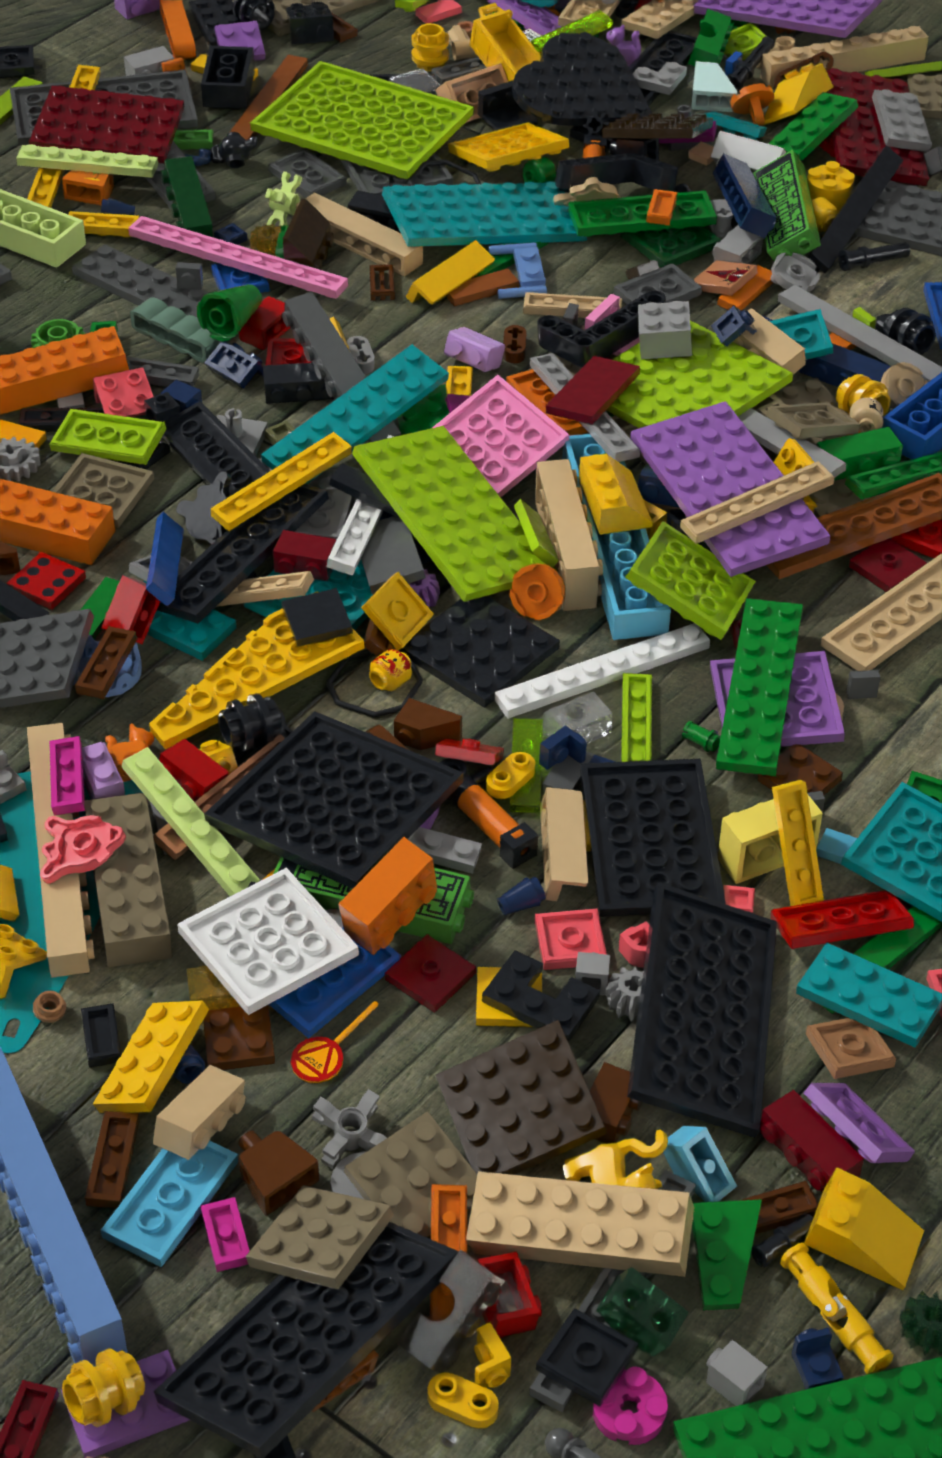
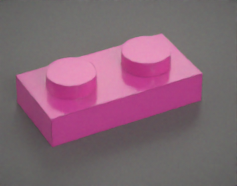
[200,1197,250,1272]

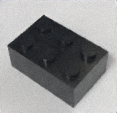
[201,46,255,109]

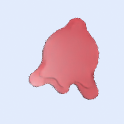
[40,815,126,884]

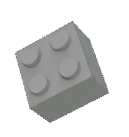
[638,301,692,359]

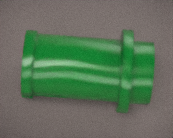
[682,721,721,752]

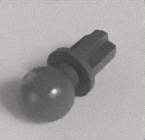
[545,1428,601,1458]

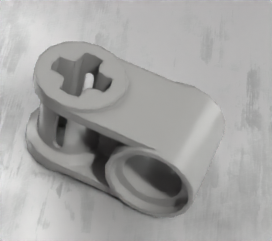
[709,199,734,238]

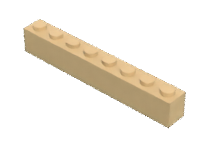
[760,26,928,88]

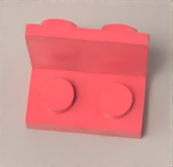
[93,367,154,417]

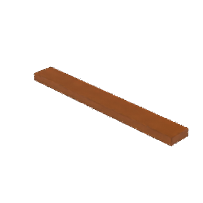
[229,55,308,140]

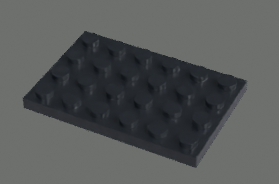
[580,758,726,917]

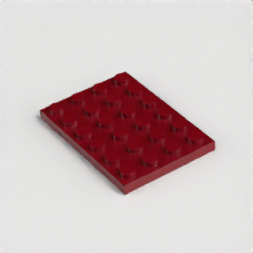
[29,86,185,164]

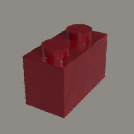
[273,530,336,581]

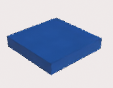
[211,263,269,293]

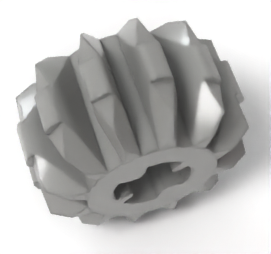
[605,965,643,1022]

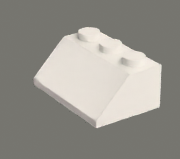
[711,131,786,173]

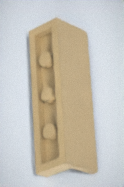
[540,787,588,901]

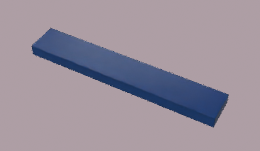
[146,512,184,606]

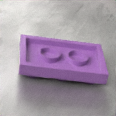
[804,1083,915,1163]
[61,1350,189,1458]

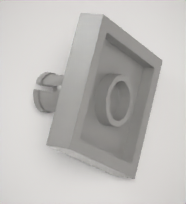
[217,408,268,456]

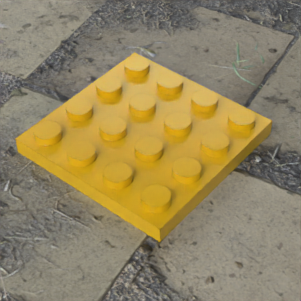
[448,122,570,171]

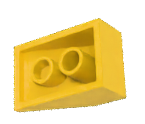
[764,63,833,125]
[804,1168,924,1290]

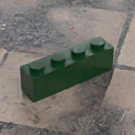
[161,156,213,237]

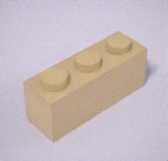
[733,308,806,374]
[153,1065,246,1160]

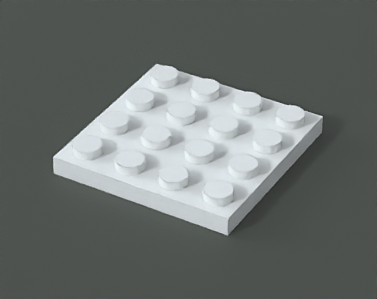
[177,868,359,1015]

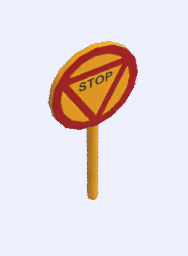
[290,1001,378,1083]

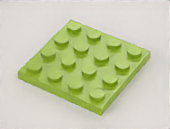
[625,521,756,640]

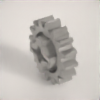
[0,437,41,482]

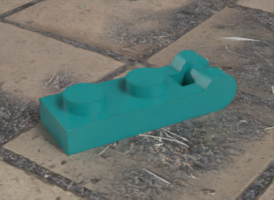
[705,111,767,140]

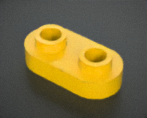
[486,752,535,799]
[427,1372,499,1429]

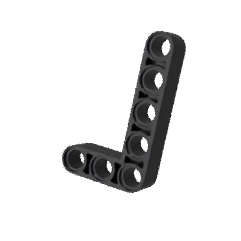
[555,153,678,192]
[537,291,666,367]

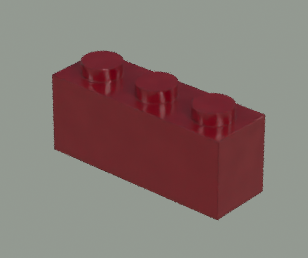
[760,1089,864,1193]

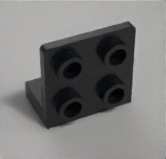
[478,80,538,131]

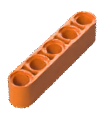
[159,0,196,60]

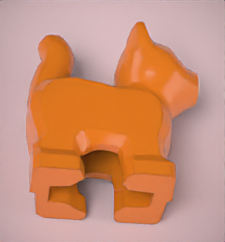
[105,723,155,782]

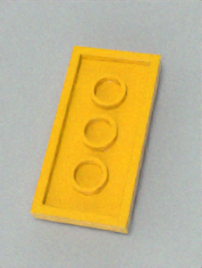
[93,1000,209,1113]

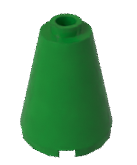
[197,284,262,341]

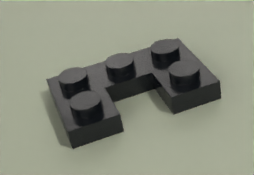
[482,950,600,1042]

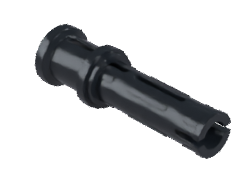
[727,36,775,91]
[838,242,910,271]

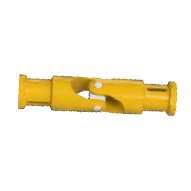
[780,1243,894,1375]

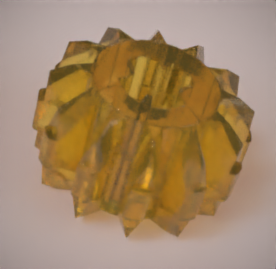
[250,223,281,256]

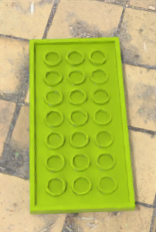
[352,426,557,602]

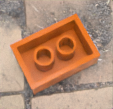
[338,837,437,956]

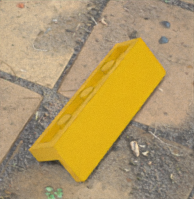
[406,240,495,305]

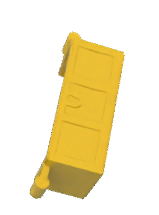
[469,3,541,82]

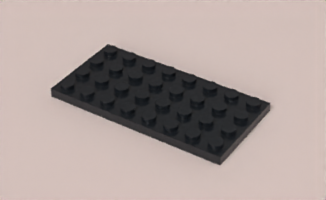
[627,882,777,1138]
[153,1222,462,1458]

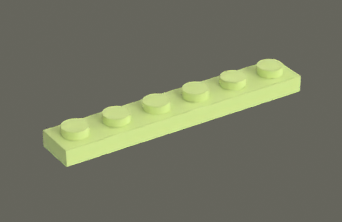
[16,144,158,178]
[122,747,260,896]

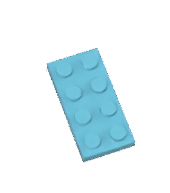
[101,1140,239,1268]

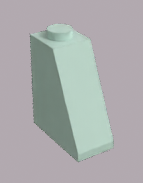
[691,61,737,113]

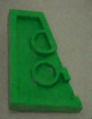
[692,1199,762,1311]

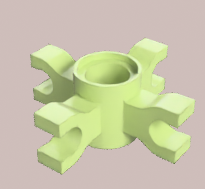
[265,171,302,230]

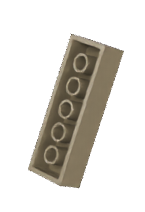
[84,793,172,968]

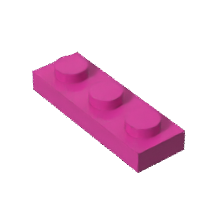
[49,736,85,816]

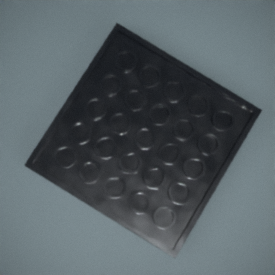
[204,711,464,889]

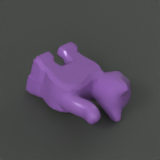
[606,24,641,66]

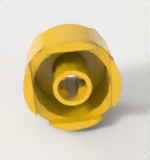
[807,161,855,212]

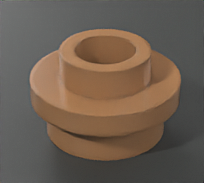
[33,991,66,1023]

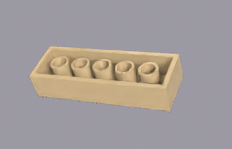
[535,459,603,611]
[466,1171,694,1277]

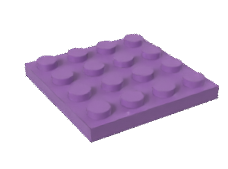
[710,651,845,747]

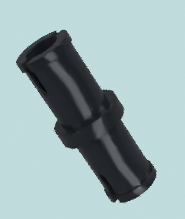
[751,1214,813,1267]

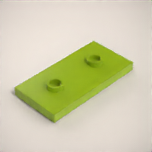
[49,409,166,465]

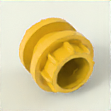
[411,23,449,72]
[835,374,891,417]
[62,1348,145,1427]

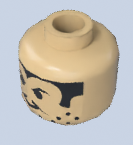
[849,398,883,433]

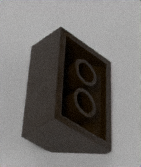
[283,199,334,270]

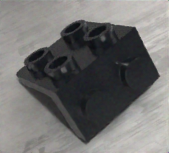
[286,1,334,45]

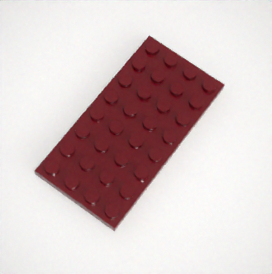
[826,68,929,186]

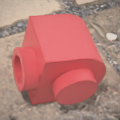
[618,921,649,967]

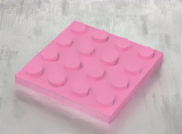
[432,375,570,498]

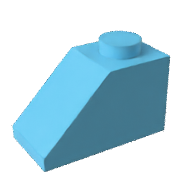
[663,1126,737,1202]

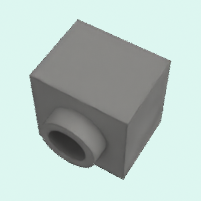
[575,952,610,996]

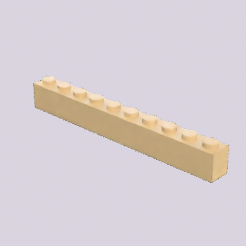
[27,723,95,978]

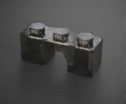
[397,1250,505,1373]

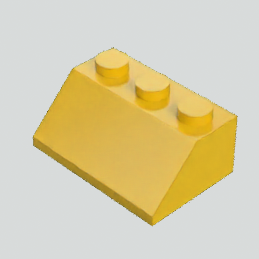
[579,454,653,535]

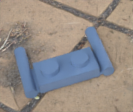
[488,242,547,299]

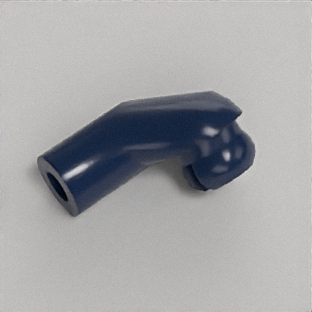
[184,149,212,167]

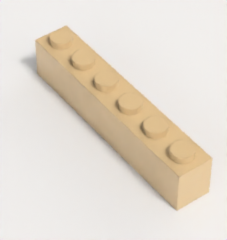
[296,193,423,277]

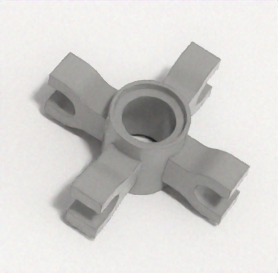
[312,1089,388,1169]

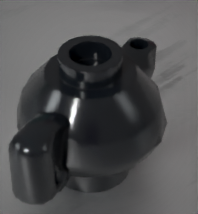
[210,132,258,168]

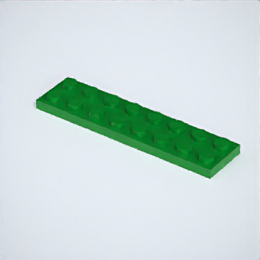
[716,598,803,776]

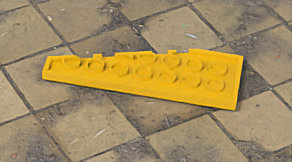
[149,591,365,749]

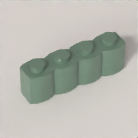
[130,297,221,363]

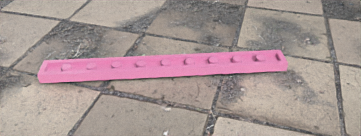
[128,216,348,299]

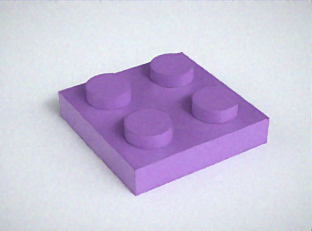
[215,21,265,61]

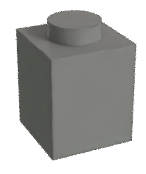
[706,1340,768,1406]

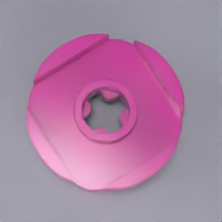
[593,1367,668,1445]

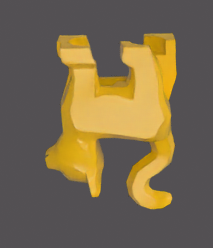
[563,1130,668,1189]

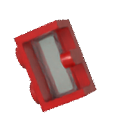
[471,1251,542,1339]

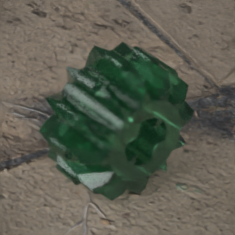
[899,1291,942,1356]

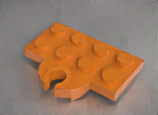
[506,369,587,436]

